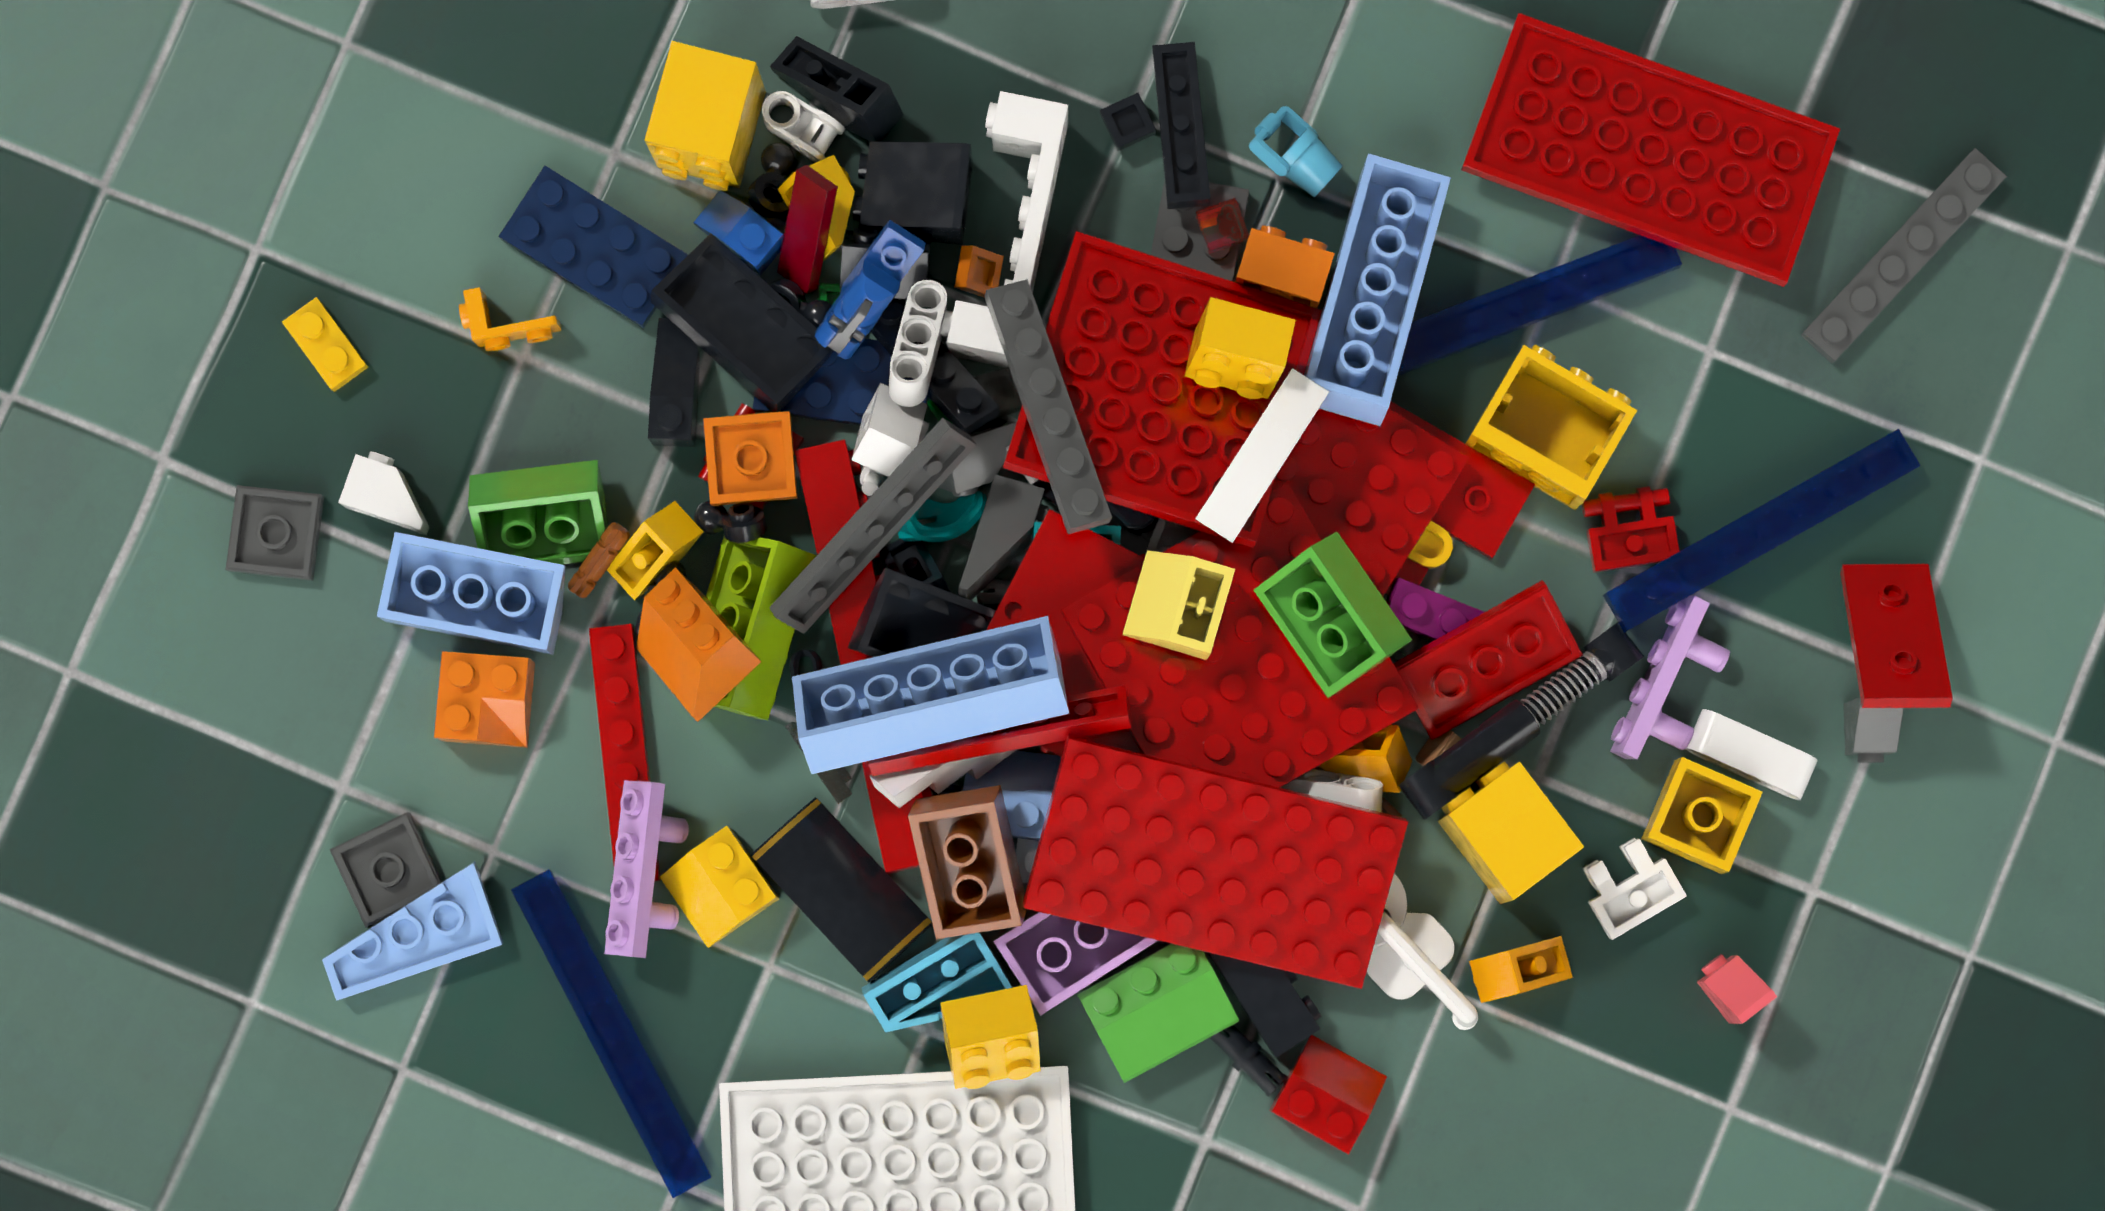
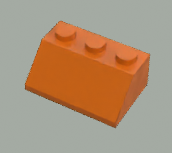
[636,567,761,722]

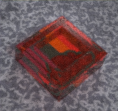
[1195,198,1249,254]

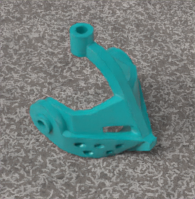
[898,491,987,542]

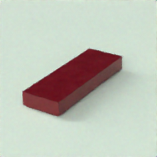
[777,165,838,294]

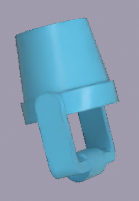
[1249,106,1343,197]

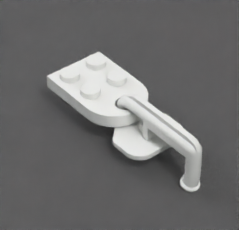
[1367,874,1478,1030]

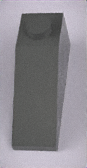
[958,474,1049,600]

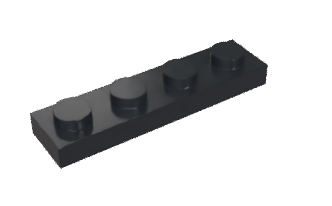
[1152,42,1210,209]
[870,298,999,434]

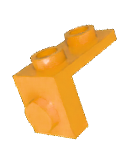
[459,287,562,351]

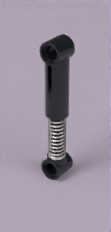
[1398,622,1644,820]

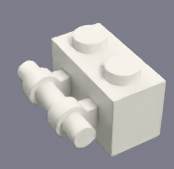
[852,383,929,496]

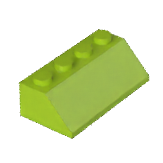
[706,536,817,721]

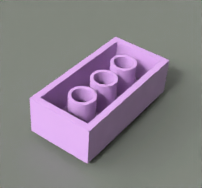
[994,912,1159,1016]

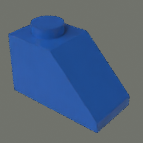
[693,190,784,276]

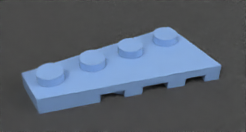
[322,861,503,1001]

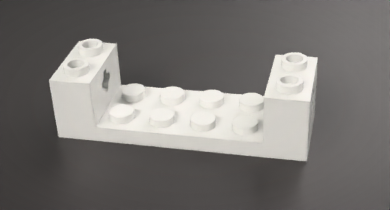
[941,91,1068,368]

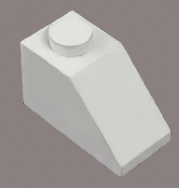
[338,451,429,535]

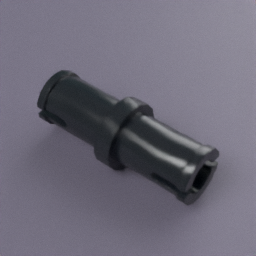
[1209,1025,1288,1097]

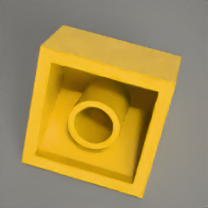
[660,826,780,948]

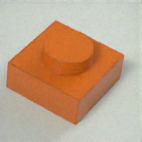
[954,245,1004,298]

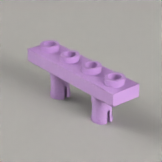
[1610,595,1730,760]
[604,780,689,958]

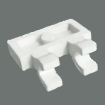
[1582,838,1687,940]

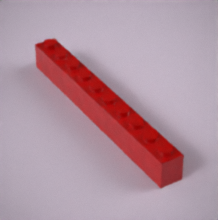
[795,439,932,874]

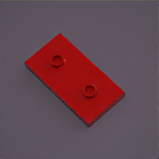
[1389,401,1535,560]
[1840,564,1953,708]
[1393,580,1583,740]

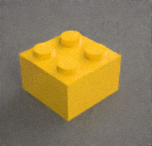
[1184,297,1296,399]
[1641,757,1763,874]
[940,985,1041,1089]

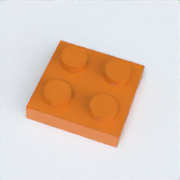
[703,411,798,506]

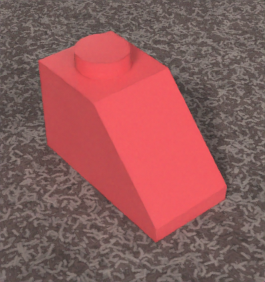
[1697,954,1777,1024]

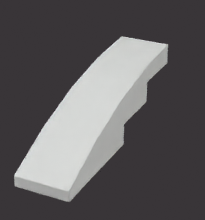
[1196,368,1329,543]
[870,749,1017,808]

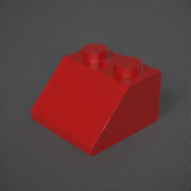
[1269,1035,1387,1155]

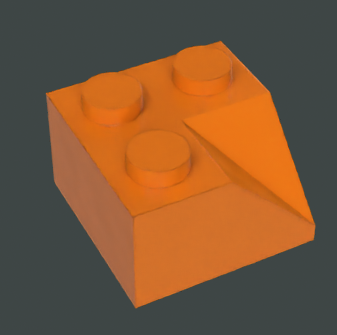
[1235,226,1335,309]
[434,651,535,748]

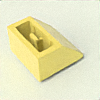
[1122,550,1235,660]

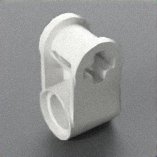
[762,91,845,162]

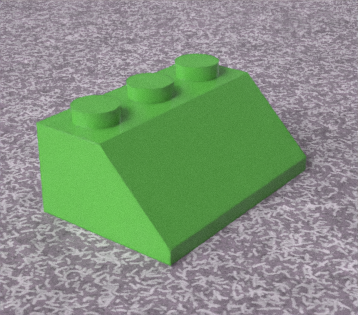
[468,460,608,565]
[1254,532,1412,698]
[1077,944,1239,1083]

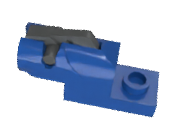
[815,220,926,359]

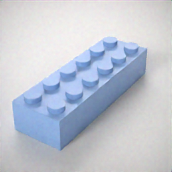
[1304,153,1451,426]
[792,616,1069,774]

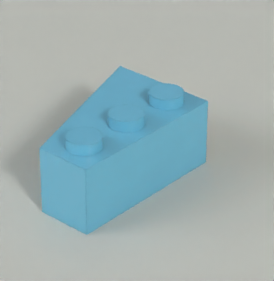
[862,933,1013,1032]

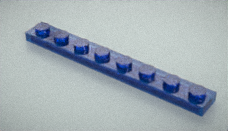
[1397,235,1682,376]
[1603,429,1921,633]
[511,869,713,1198]

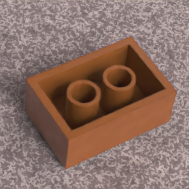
[908,785,1027,939]

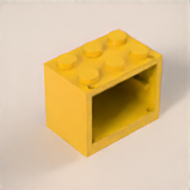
[644,41,766,191]
[1465,345,1637,510]
[1438,761,1584,904]

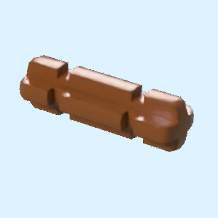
[568,522,630,598]

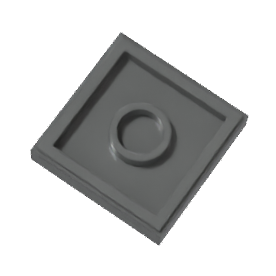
[225,485,324,581]
[329,812,442,928]

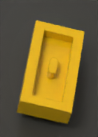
[282,297,369,392]

